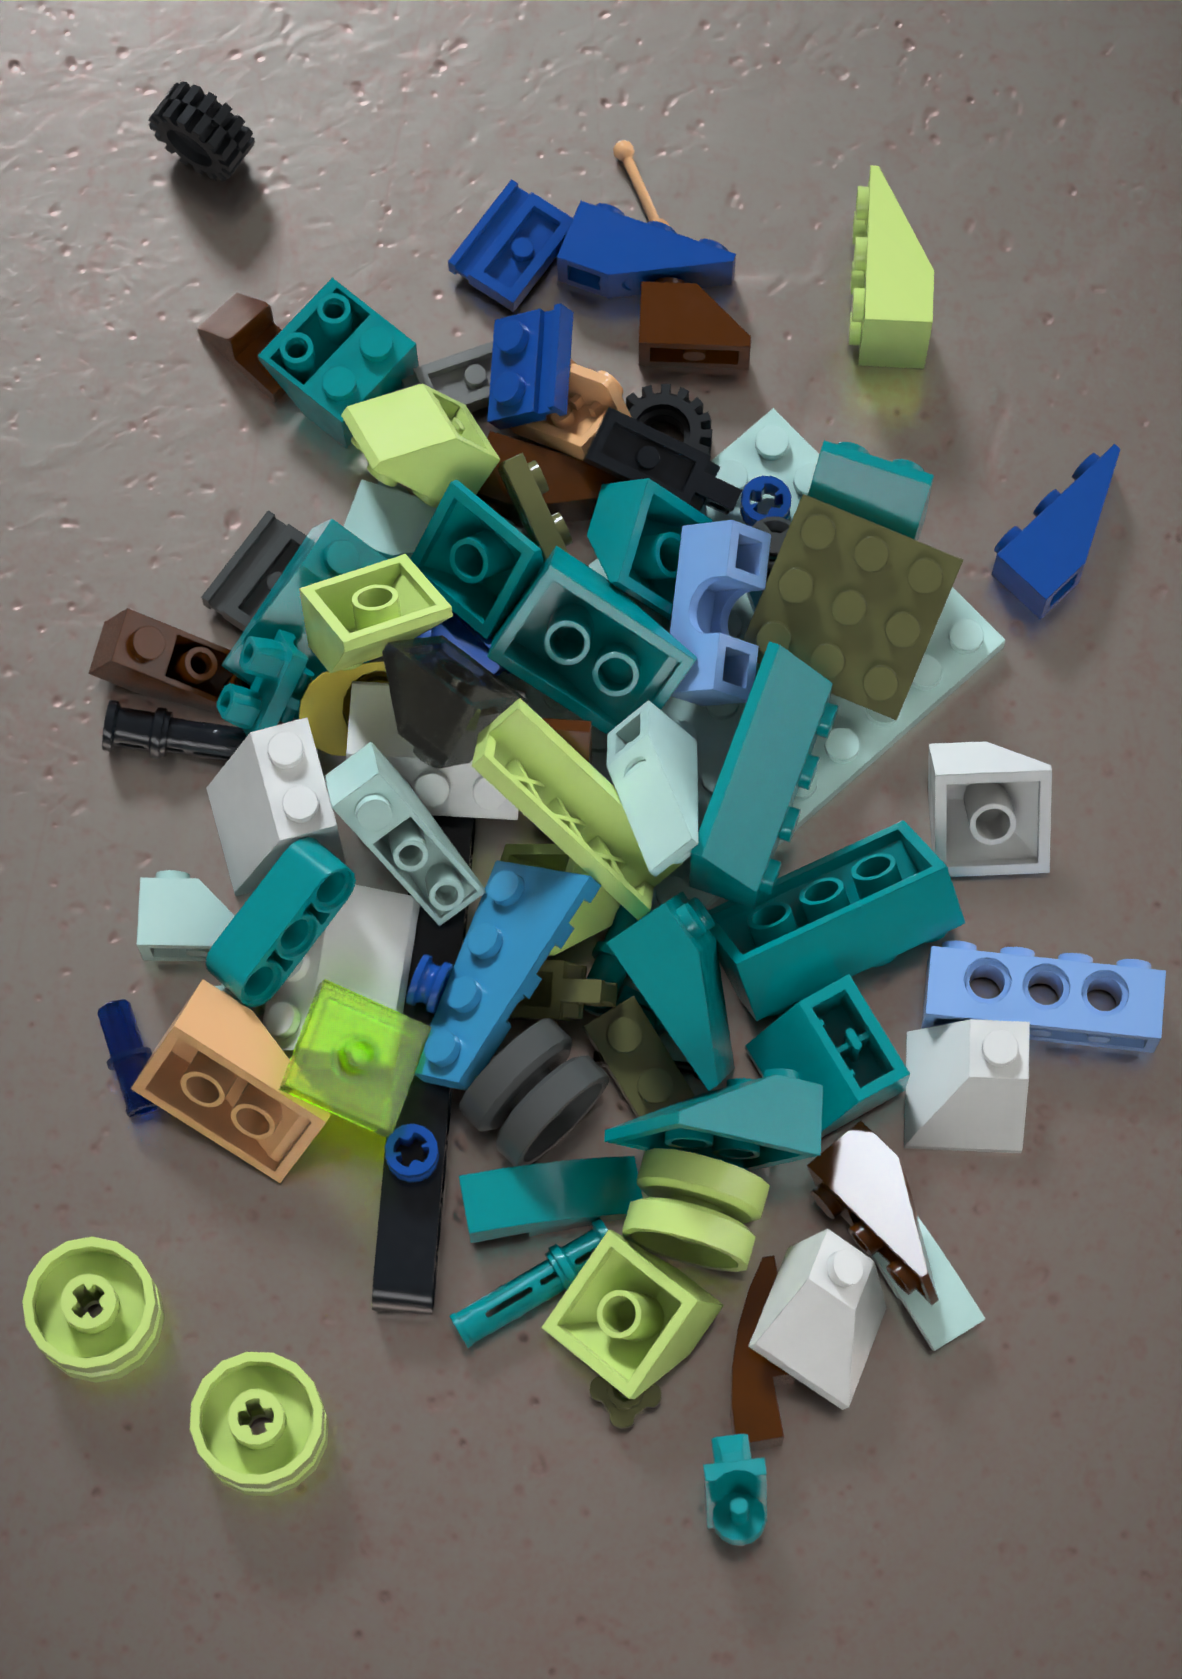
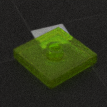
[279,979,431,1138]

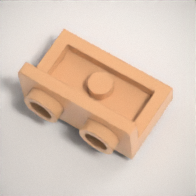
[511,359,632,461]

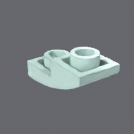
[872,1216,985,1351]

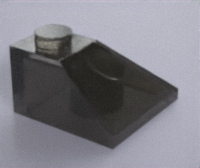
[382,635,529,768]

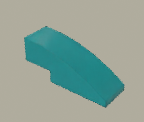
[459,1156,643,1243]

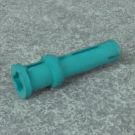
[449,1218,608,1348]

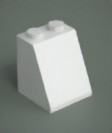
[206,717,346,897]

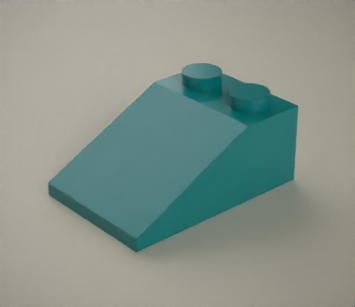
[221,519,388,720]
[487,546,697,735]
[607,891,735,1091]
[604,1068,823,1172]

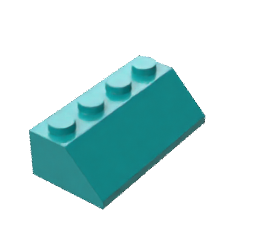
[689,641,839,909]
[708,820,965,1021]

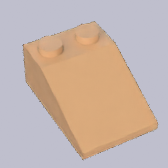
[131,979,331,1183]

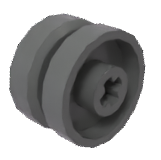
[459,1018,609,1167]

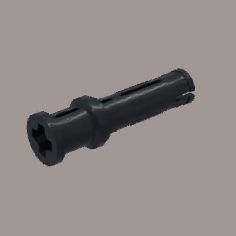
[102,700,247,761]

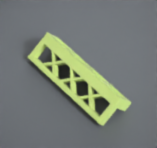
[472,698,683,921]

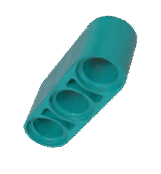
[206,837,356,1007]

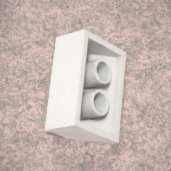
[346,681,525,820]
[263,884,420,1070]

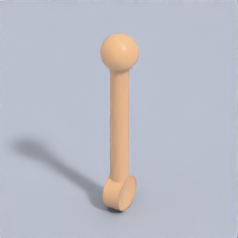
[613,140,670,226]

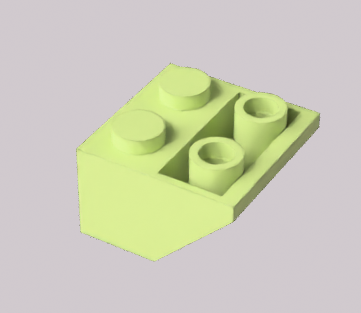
[341,383,500,508]

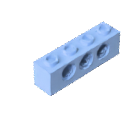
[921,941,1166,1053]

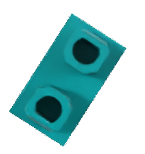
[216,629,315,736]
[703,1434,767,1546]

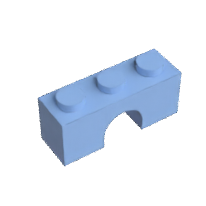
[670,520,771,706]

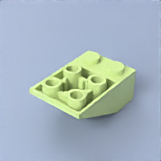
[848,165,934,369]

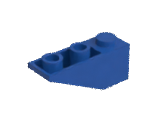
[557,201,736,299]
[992,444,1121,620]

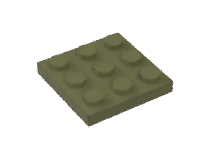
[743,494,964,720]

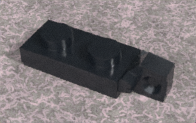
[583,407,742,515]

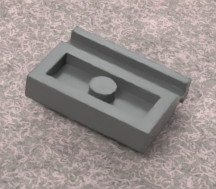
[201,510,307,632]

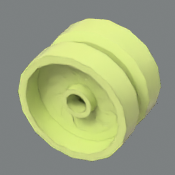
[622,1148,770,1272]
[22,1237,165,1382]
[190,1352,329,1496]

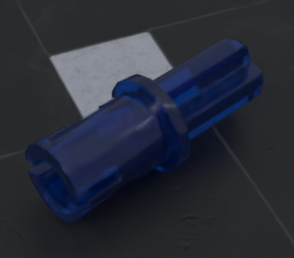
[97,999,161,1118]

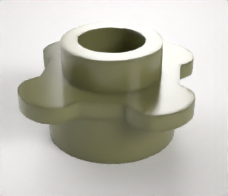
[590,1376,661,1429]

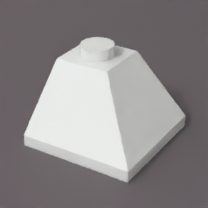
[928,741,1052,877]
[904,1019,1030,1153]
[748,1229,887,1410]

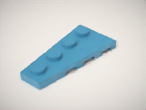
[412,860,601,1091]

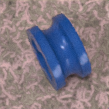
[740,476,792,527]
[406,954,453,1014]
[384,1124,439,1183]

